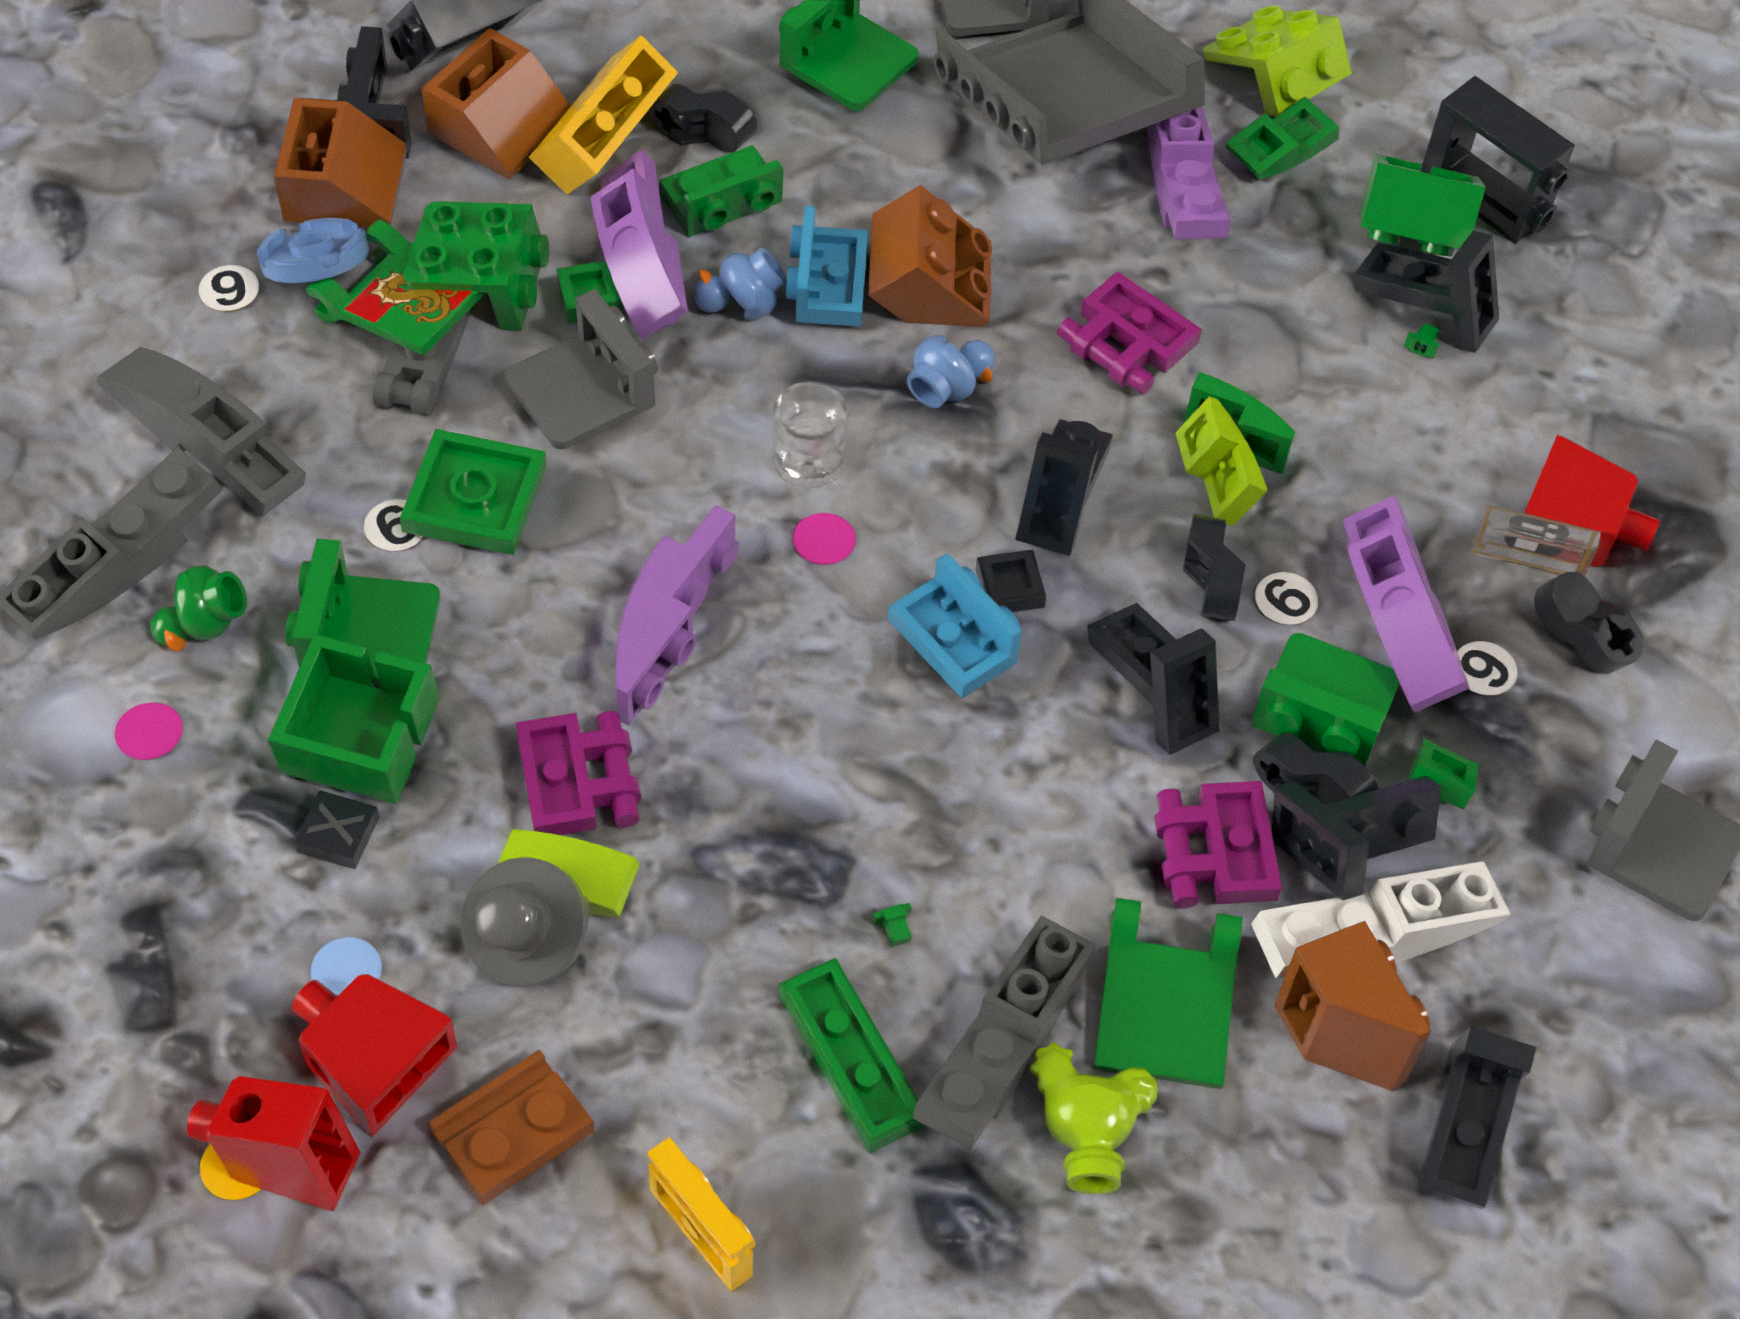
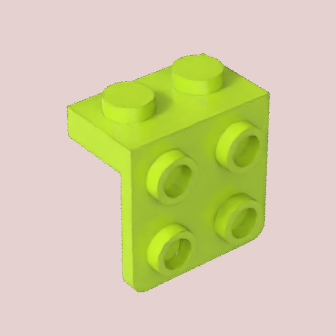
[1202,5,1352,117]

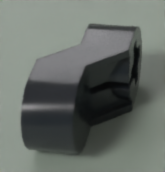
[649,84,758,153]
[1183,514,1246,621]
[1534,571,1644,674]
[1253,732,1379,805]

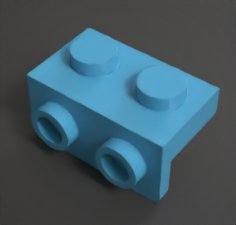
[786,206,868,327]
[888,553,1022,699]

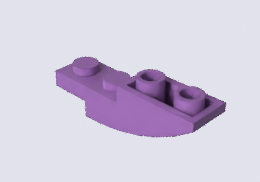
[1147,107,1230,239]
[591,149,688,340]
[1342,495,1470,712]
[615,505,739,726]

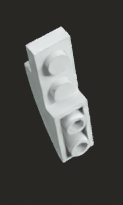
[1251,861,1510,979]

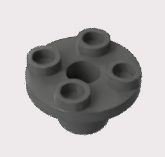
[461,857,591,987]

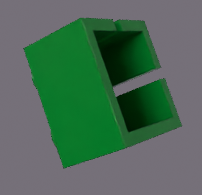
[1358,153,1486,257]
[268,634,440,804]

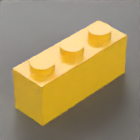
[529,35,678,194]

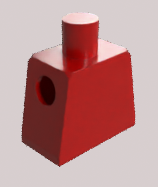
[1511,435,1661,567]
[291,974,458,1137]
[187,1076,361,1212]

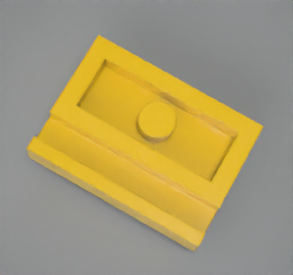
[647,1136,755,1292]

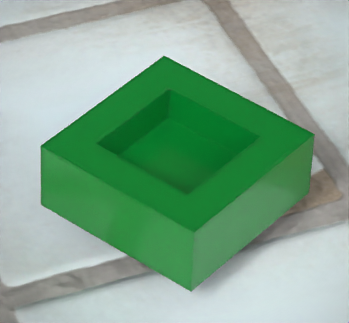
[556,261,622,324]
[1408,738,1479,810]

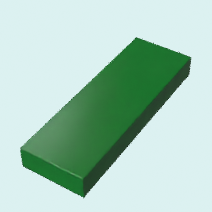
[778,958,926,1153]

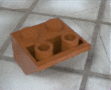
[422,28,571,180]
[274,98,407,228]
[868,185,992,327]
[1274,921,1431,1091]

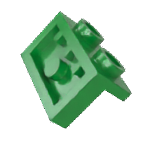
[659,145,784,238]

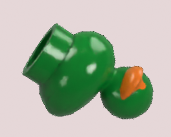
[150,565,247,652]

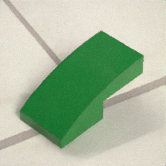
[1225,96,1339,180]
[1184,372,1296,475]

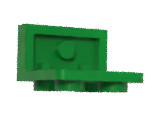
[778,0,919,111]
[403,201,549,331]
[285,538,441,686]
[1251,633,1400,766]

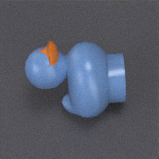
[693,248,787,320]
[907,335,995,408]

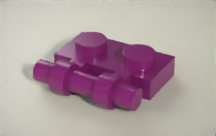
[1057,271,1202,395]
[516,711,642,835]
[1154,781,1282,909]

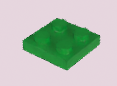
[400,429,547,555]

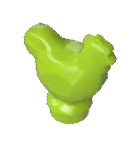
[1029,1043,1158,1195]

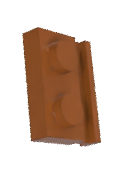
[428,1050,595,1206]

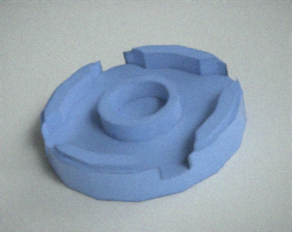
[256,218,369,283]

